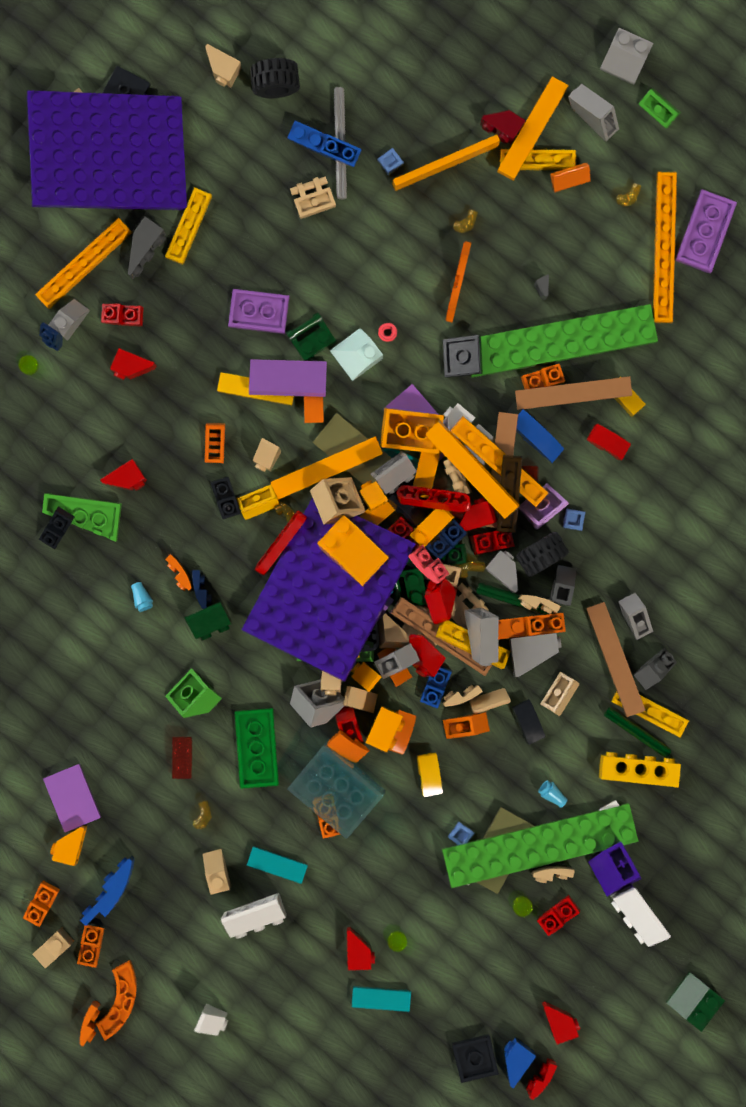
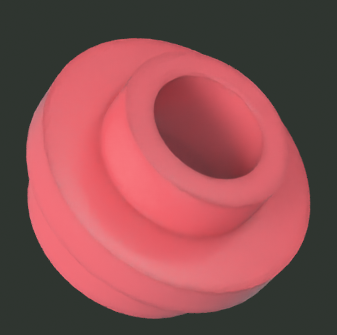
[378,323,397,342]

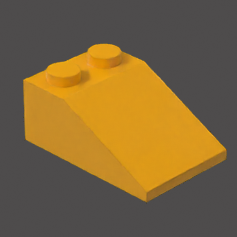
[380,408,444,454]
[317,515,389,587]

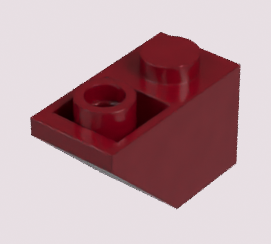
[480,110,526,145]

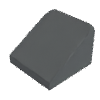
[534,274,549,301]

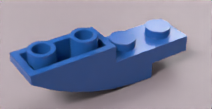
[287,121,362,167]
[80,856,135,926]

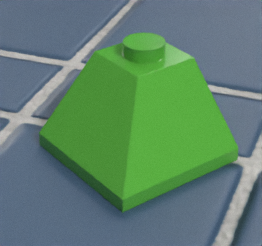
[165,668,222,718]

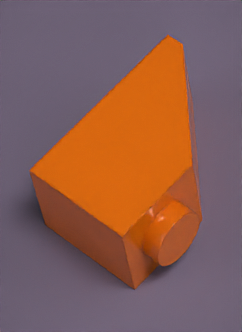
[443,712,490,739]

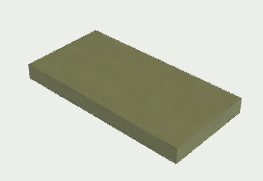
[312,413,391,484]
[476,807,534,894]

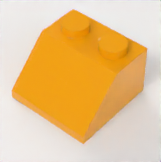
[366,706,405,752]

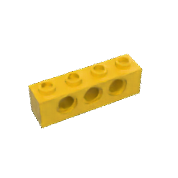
[599,752,681,788]

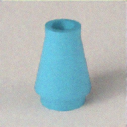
[131,582,153,612]
[538,780,568,808]

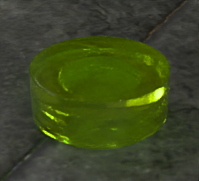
[18,355,39,375]
[512,896,532,917]
[388,931,407,952]

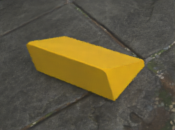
[614,376,646,417]
[236,484,280,520]

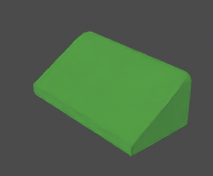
[639,88,681,129]

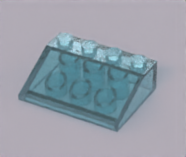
[287,741,386,839]

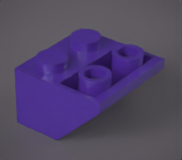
[588,842,641,897]

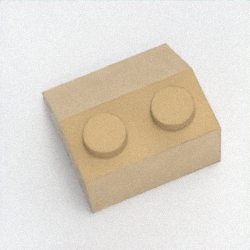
[310,477,365,524]

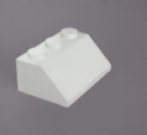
[611,885,671,947]
[221,893,287,939]

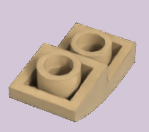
[518,595,561,614]
[443,685,483,707]
[343,686,378,713]
[531,866,575,883]

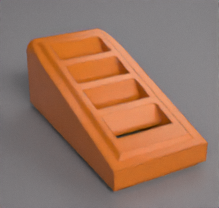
[205,423,225,463]

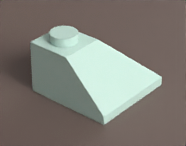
[330,328,383,381]

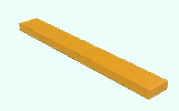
[653,172,677,323]

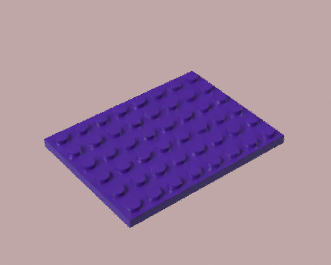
[27,90,187,210]
[241,497,416,682]

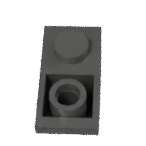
[549,565,576,606]
[634,648,677,690]

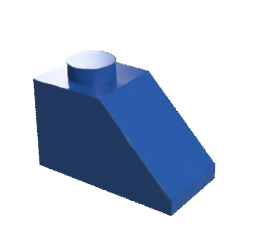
[504,1037,536,1089]

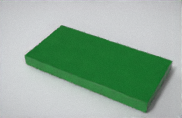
[235,708,279,789]

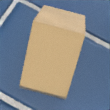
[377,613,409,648]

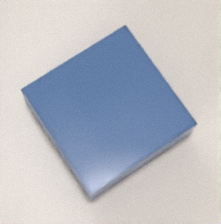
[377,148,404,176]
[563,509,585,531]
[448,822,475,845]

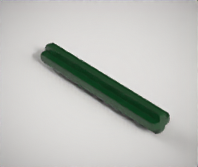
[476,583,548,615]
[604,708,672,758]

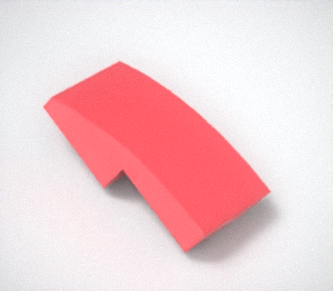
[408,545,449,584]

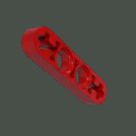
[397,485,471,512]
[255,510,307,575]

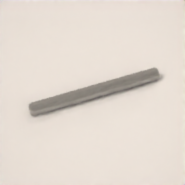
[334,87,347,199]

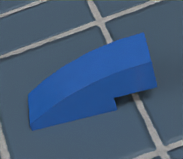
[516,409,564,463]

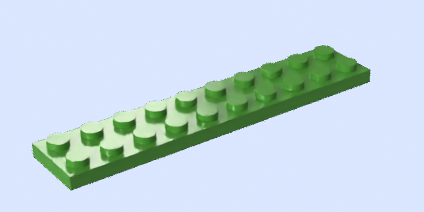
[471,304,658,378]
[442,803,639,888]

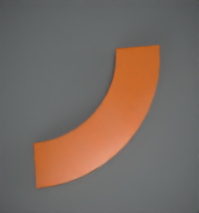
[445,241,471,322]
[96,960,137,1041]

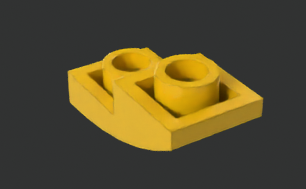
[417,752,442,797]

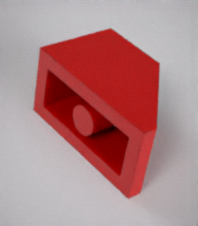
[110,348,156,380]
[100,459,147,491]
[459,498,497,531]
[425,578,457,624]
[409,634,446,677]
[335,706,363,742]
[347,927,375,970]
[542,1001,580,1045]

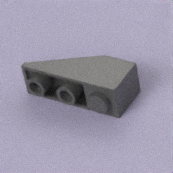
[128,217,166,280]

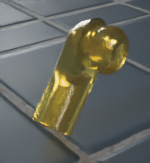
[616,183,641,206]
[453,210,478,233]
[275,502,294,522]
[459,561,485,578]
[193,800,211,829]

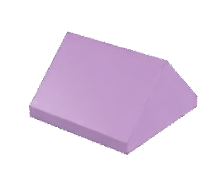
[518,484,569,530]

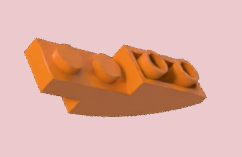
[498,613,566,639]

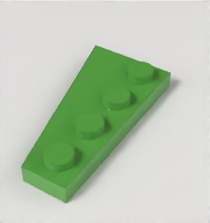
[42,493,122,542]

